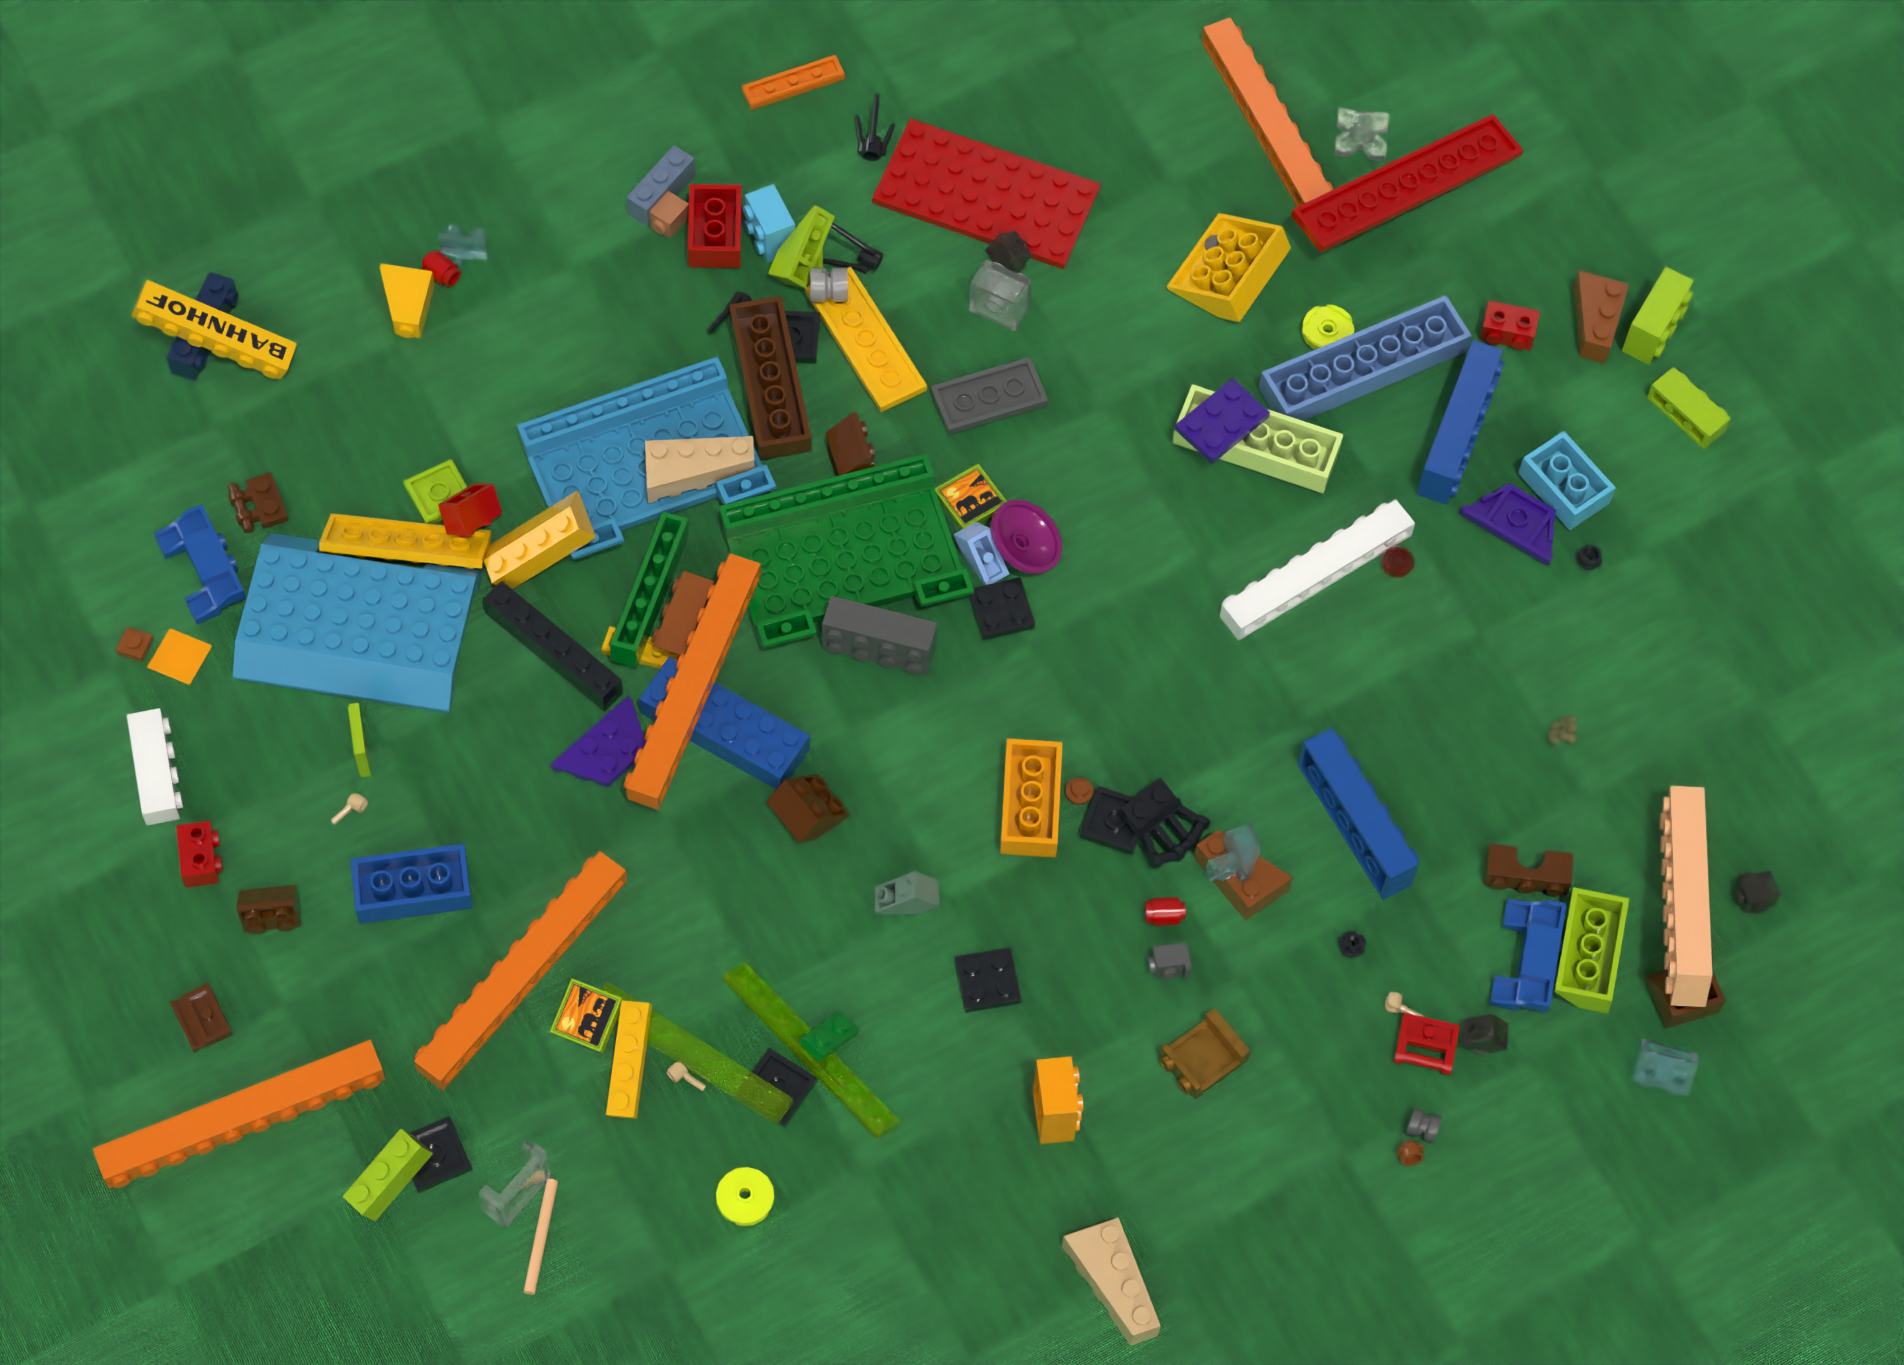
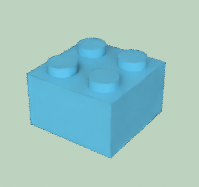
[743,184,795,263]

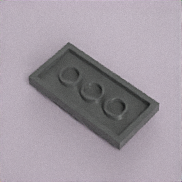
[931,357,1048,435]

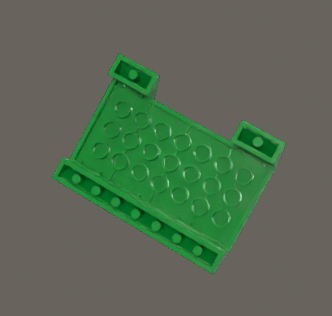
[719,453,974,648]

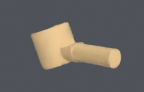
[330,793,368,825]
[1385,992,1423,1017]
[667,1062,706,1091]

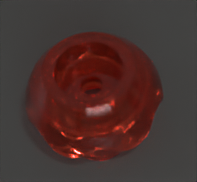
[1381,546,1415,578]

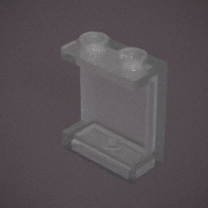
[478,1141,552,1229]

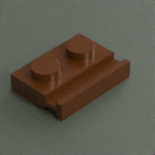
[169,983,233,1053]

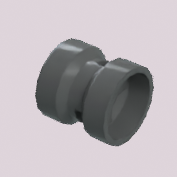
[1406,1107,1442,1143]

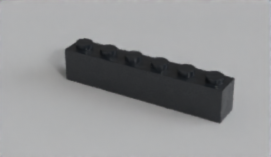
[483,581,623,712]

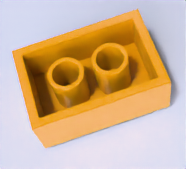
[1032,1056,1083,1144]

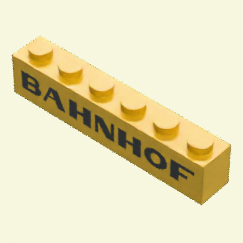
[130,280,297,380]

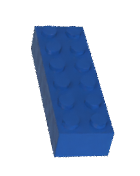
[1416,340,1505,505]
[639,657,810,789]
[1297,728,1419,900]

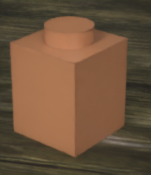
[649,191,689,239]

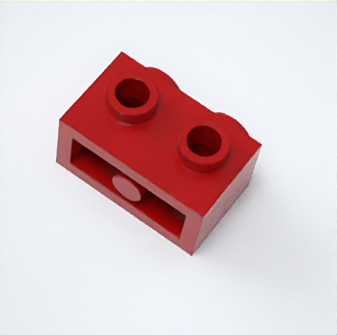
[1479,300,1540,351]
[438,483,502,538]
[176,820,223,888]

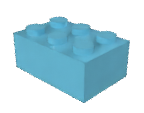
[1518,431,1616,530]

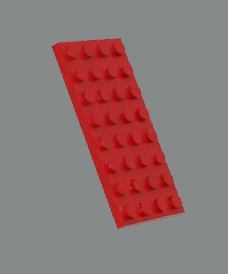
[872,118,1101,270]

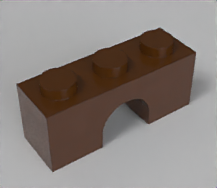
[1483,843,1573,897]

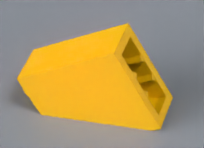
[380,263,435,338]

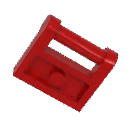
[1393,1012,1460,1076]

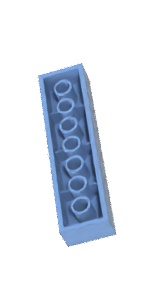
[1258,295,1472,421]

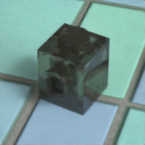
[985,231,1032,274]
[1732,871,1781,914]
[1462,1014,1509,1055]

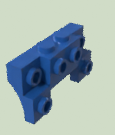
[154,504,246,624]
[1489,899,1567,1013]

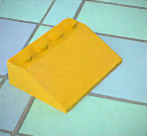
[1167,213,1291,322]

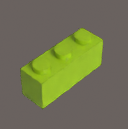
[1647,367,1731,449]
[342,1129,433,1221]

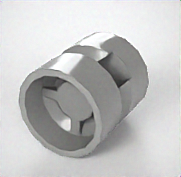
[810,268,848,302]

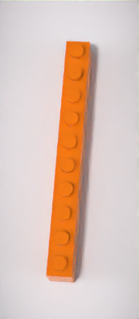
[1201,17,1333,207]
[624,553,761,810]
[414,851,627,1091]
[92,1039,386,1189]

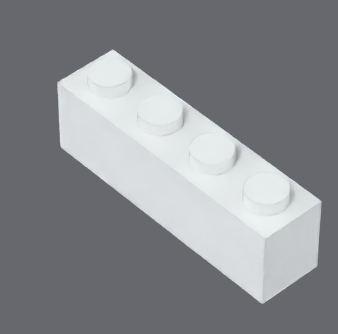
[127,708,183,825]

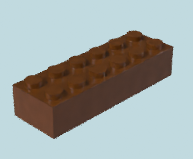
[729,296,812,460]

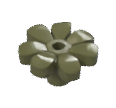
[1547,714,1578,745]

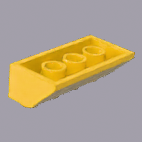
[484,491,596,589]

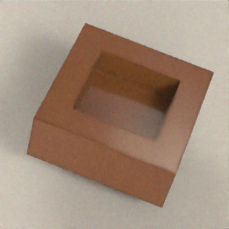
[116,627,154,663]

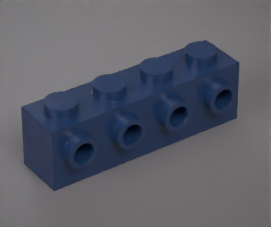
[166,272,239,381]

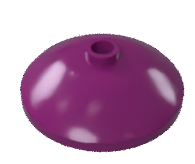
[991,499,1062,574]

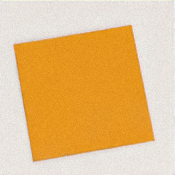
[147,628,212,685]

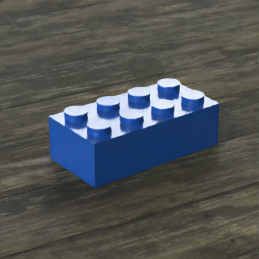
[351,844,473,924]

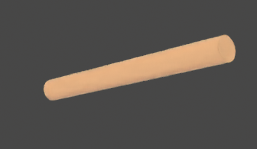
[523,1179,558,1295]

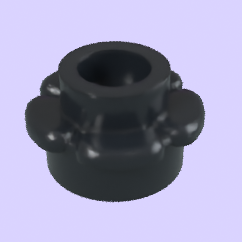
[1576,545,1603,570]
[1338,931,1366,958]

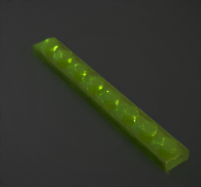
[723,962,900,1140]
[601,981,793,1125]

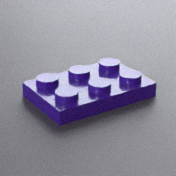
[1175,378,1270,464]

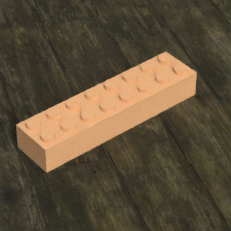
[1659,786,1712,1007]

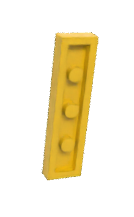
[606,1001,652,1119]

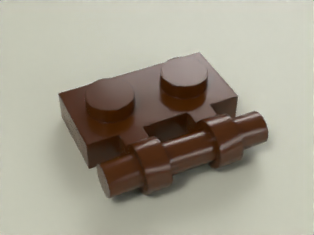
[227,472,289,533]

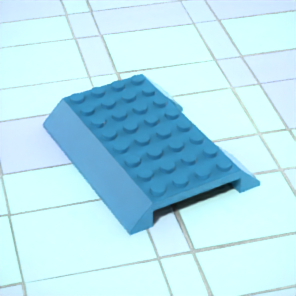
[517,356,776,560]
[233,533,484,713]

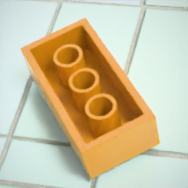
[1000,739,1062,857]

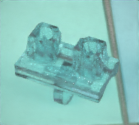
[438,224,488,267]

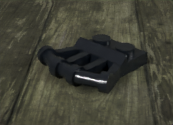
[1118,777,1211,869]

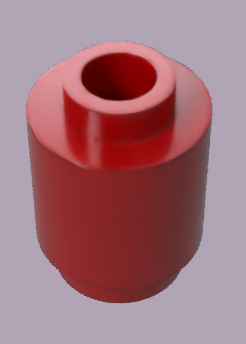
[422,250,461,287]
[1145,897,1186,926]

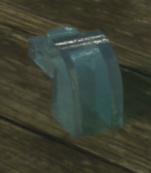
[1205,823,1260,882]

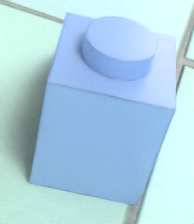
[954,522,1009,585]

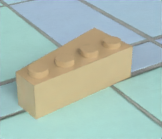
[645,436,755,504]
[1062,1218,1161,1346]

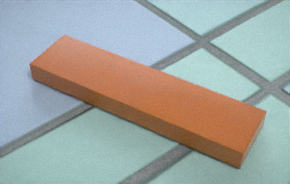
[741,54,845,110]

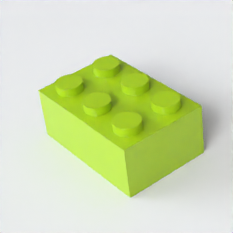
[1622,267,1694,365]

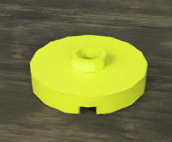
[1302,305,1354,350]
[716,1167,774,1226]

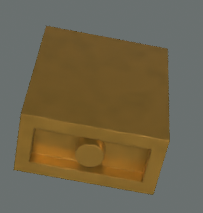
[1159,1008,1251,1100]

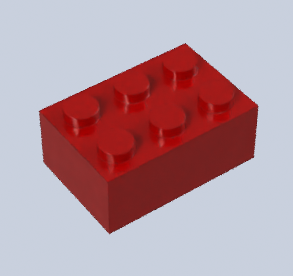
[688,184,742,268]

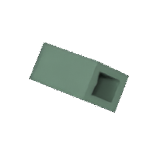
[875,871,939,914]

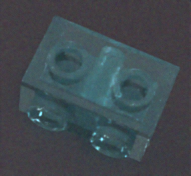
[1632,1039,1698,1096]

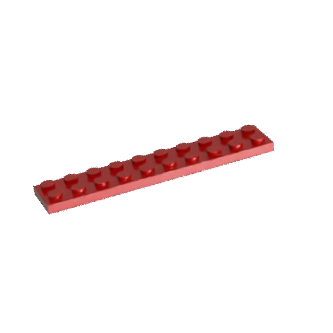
[1291,114,1524,253]

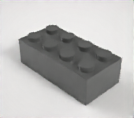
[822,596,937,675]

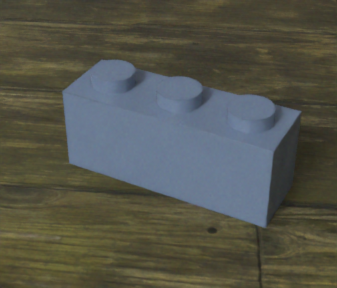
[626,145,696,227]

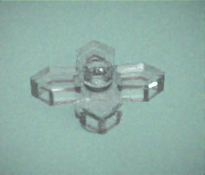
[1334,108,1389,161]

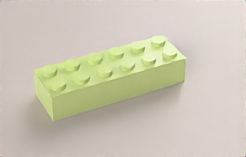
[1172,384,1344,494]

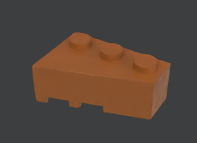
[1573,270,1629,364]
[652,571,715,660]
[1194,830,1293,921]

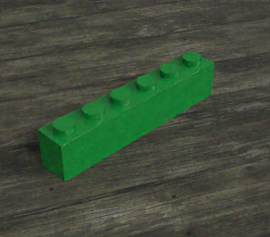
[610,512,689,668]

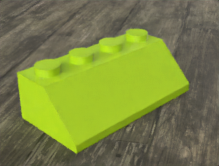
[1555,887,1629,1014]

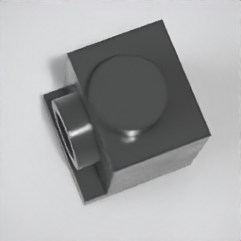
[1147,942,1192,980]

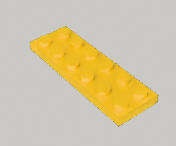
[805,267,927,412]
[319,513,492,569]

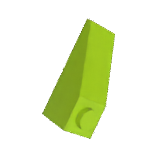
[768,205,835,288]

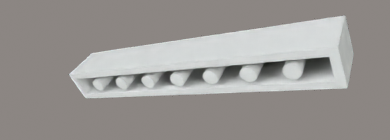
[1220,499,1415,641]

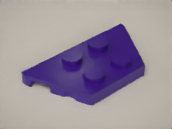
[1460,483,1555,566]
[551,696,646,787]

